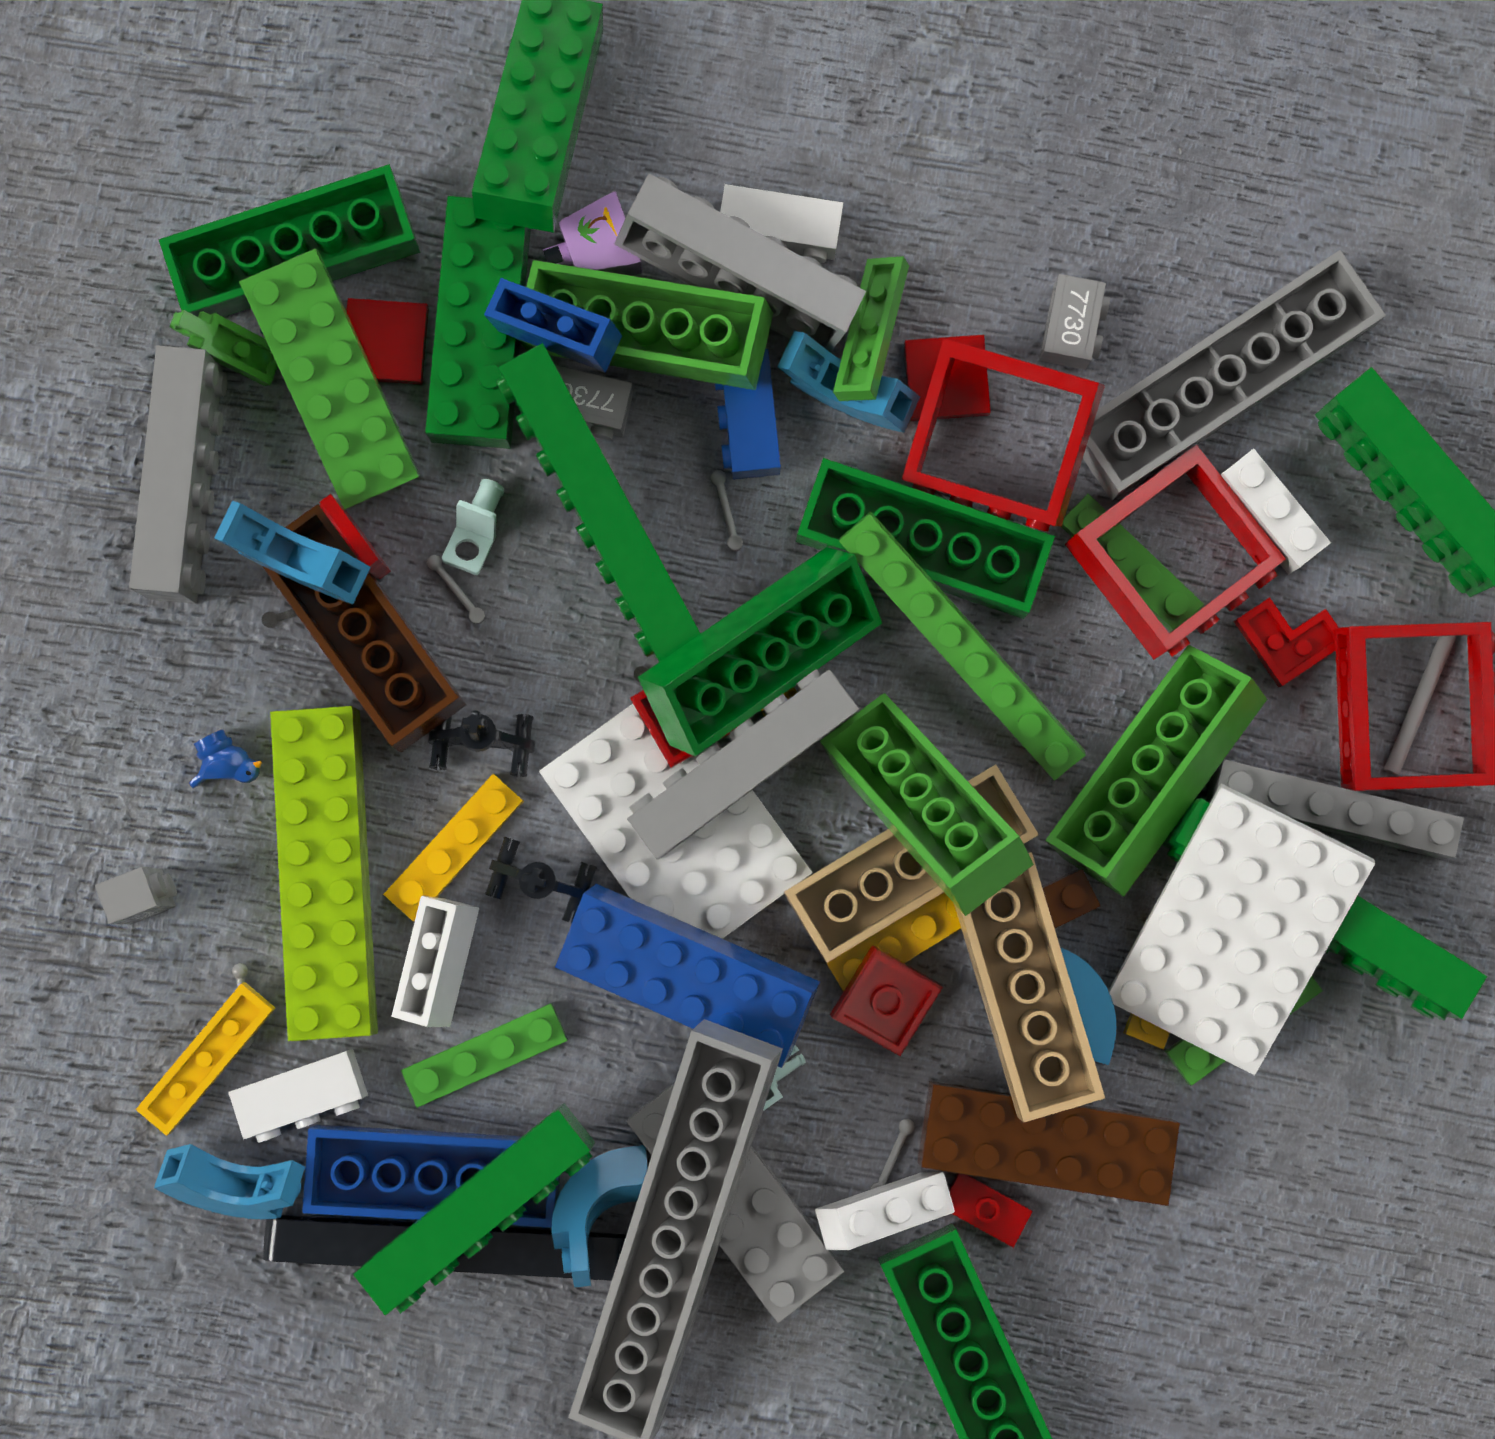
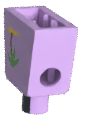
[542,191,642,276]

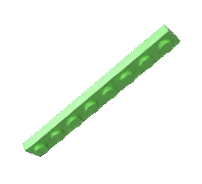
[839,511,1086,781]

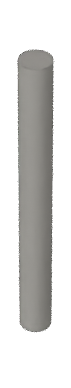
[1383,636,1457,776]

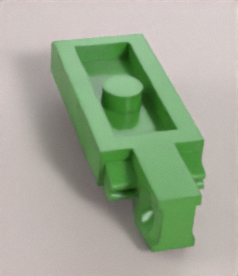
[169,310,278,386]

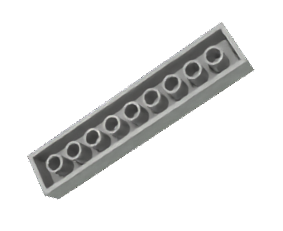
[568,1019,783,1439]

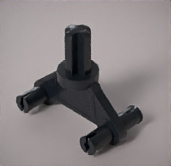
[428,710,535,777]
[485,836,597,923]

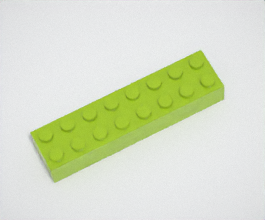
[270,706,378,1041]

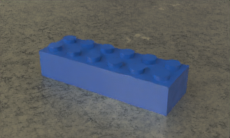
[555,884,820,1068]
[302,1124,560,1228]

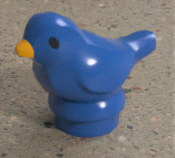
[189,729,262,789]

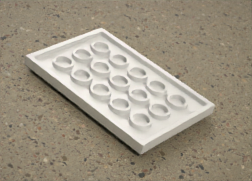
[539,704,813,939]
[1108,783,1375,1075]

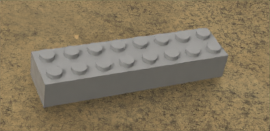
[1067,250,1386,501]

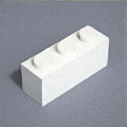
[720,184,843,263]
[1221,449,1331,575]
[391,896,479,1027]
[228,1049,368,1143]
[815,1172,955,1250]

